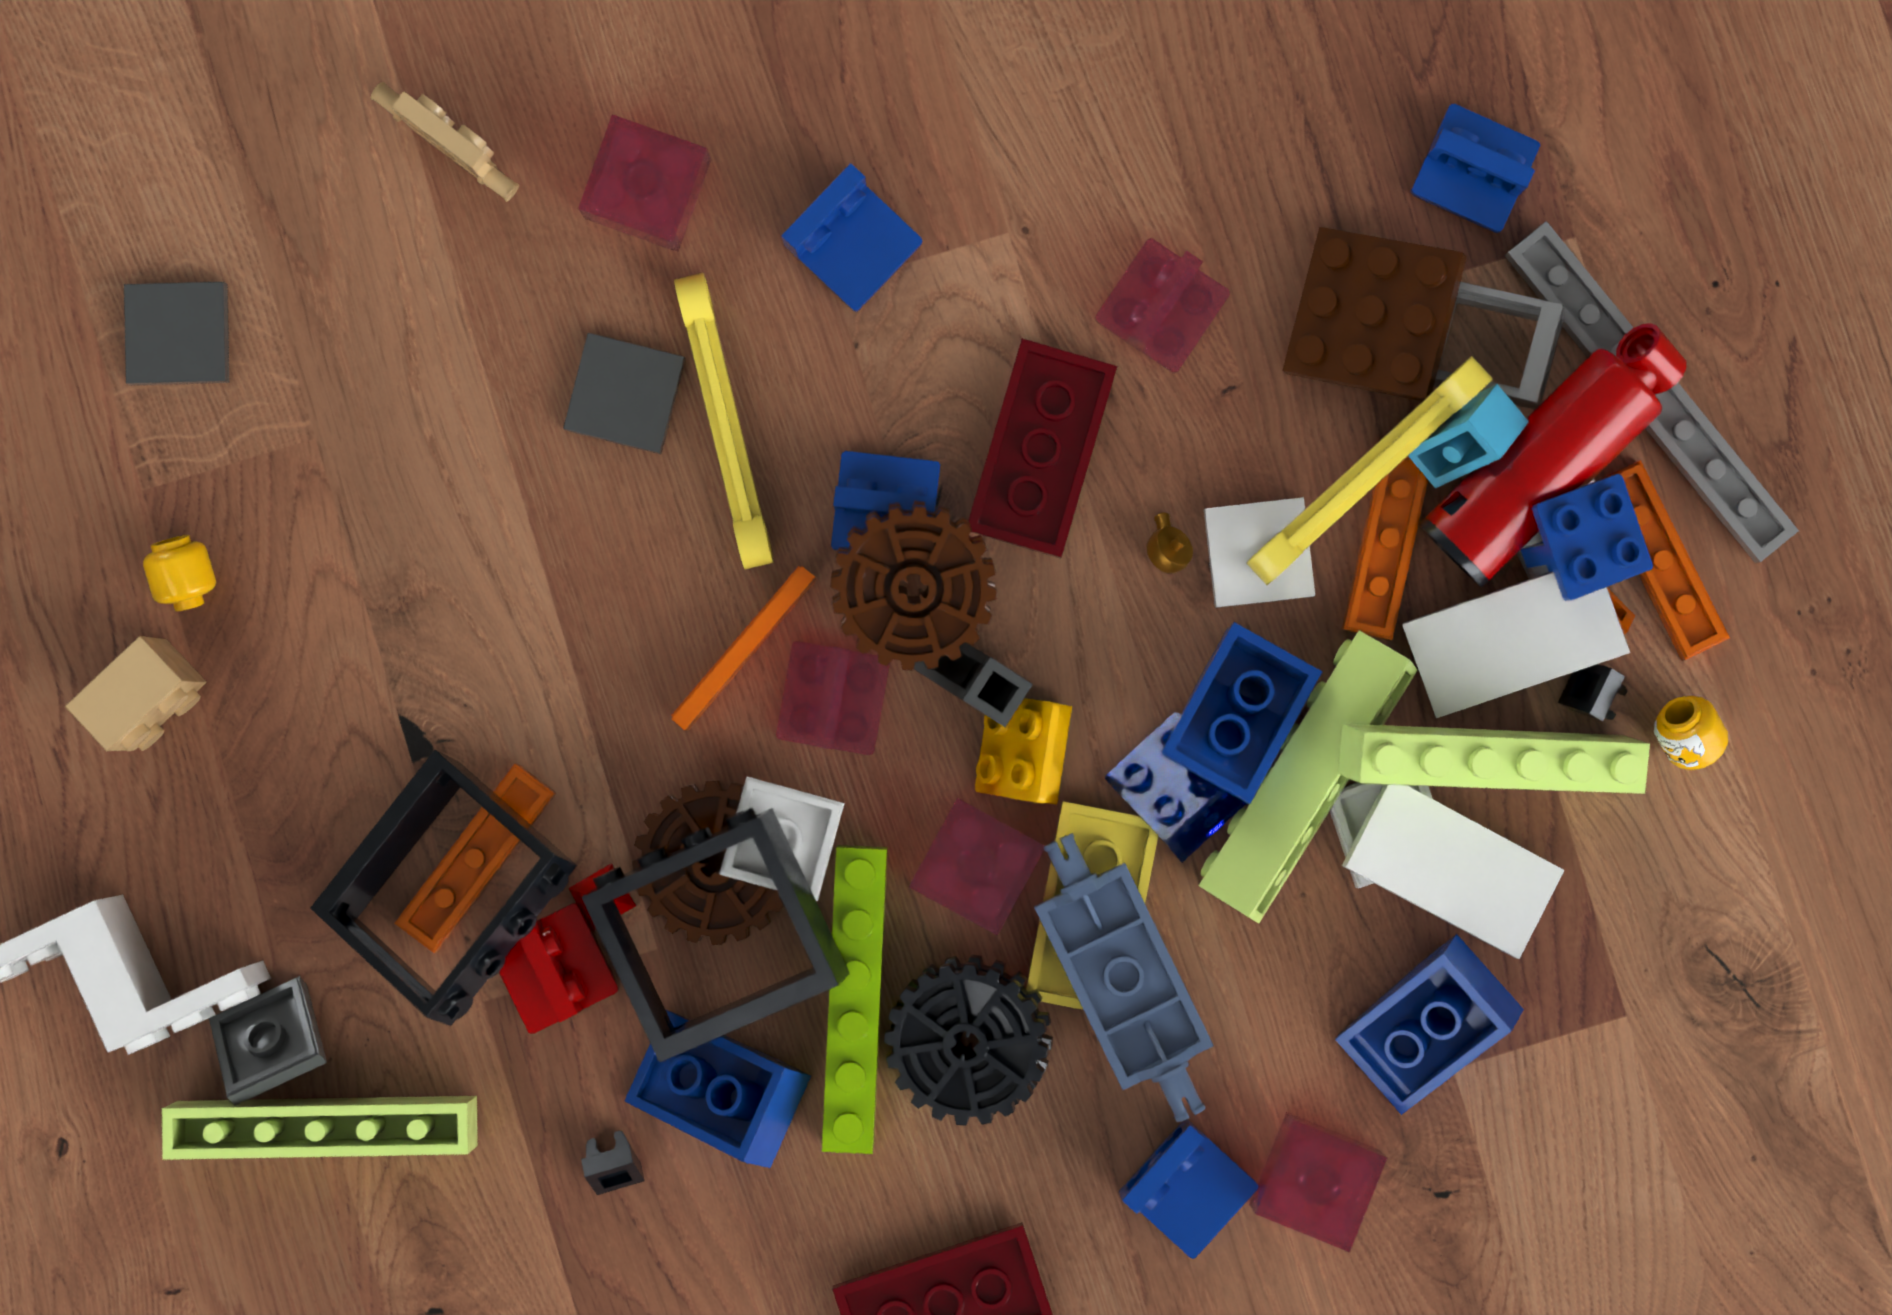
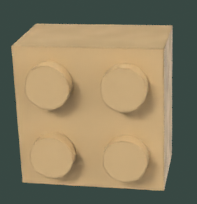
[65,636,207,751]

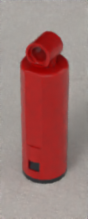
[1418,323,1686,588]

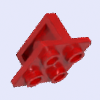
[499,903,619,1034]

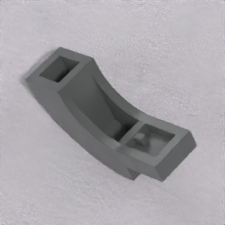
[913,642,1033,727]

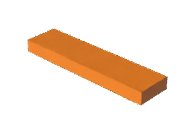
[1342,456,1428,641]
[1600,460,1730,661]
[671,566,817,730]
[394,763,556,953]

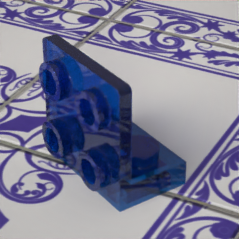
[1105,712,1247,863]

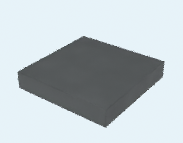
[124,282,230,385]
[563,333,686,455]
[209,976,327,1106]

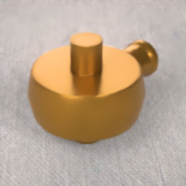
[1147,512,1193,574]

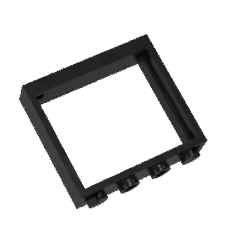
[310,750,577,1026]
[581,807,850,1063]

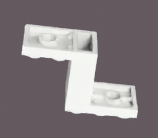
[0,895,271,1055]

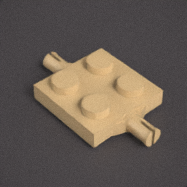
[370,82,519,202]

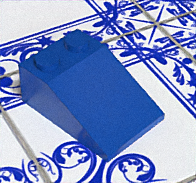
[1160,622,1323,804]
[1335,934,1524,1115]
[624,1009,811,1168]

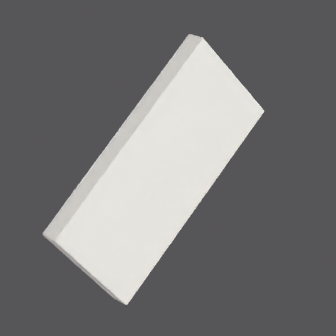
[1402,572,1630,718]
[1342,784,1564,959]

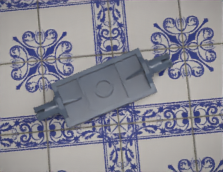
[1034,833,1214,1122]

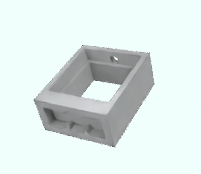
[1434,282,1565,410]

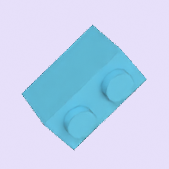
[1408,384,1529,488]

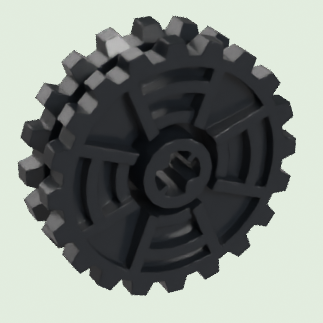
[884,955,1053,1126]

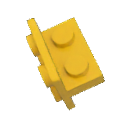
[975,698,1072,805]

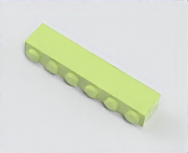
[1199,630,1418,924]
[1338,724,1650,794]
[162,1096,478,1160]

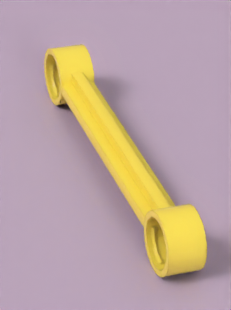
[674,273,774,570]
[1246,356,1493,585]

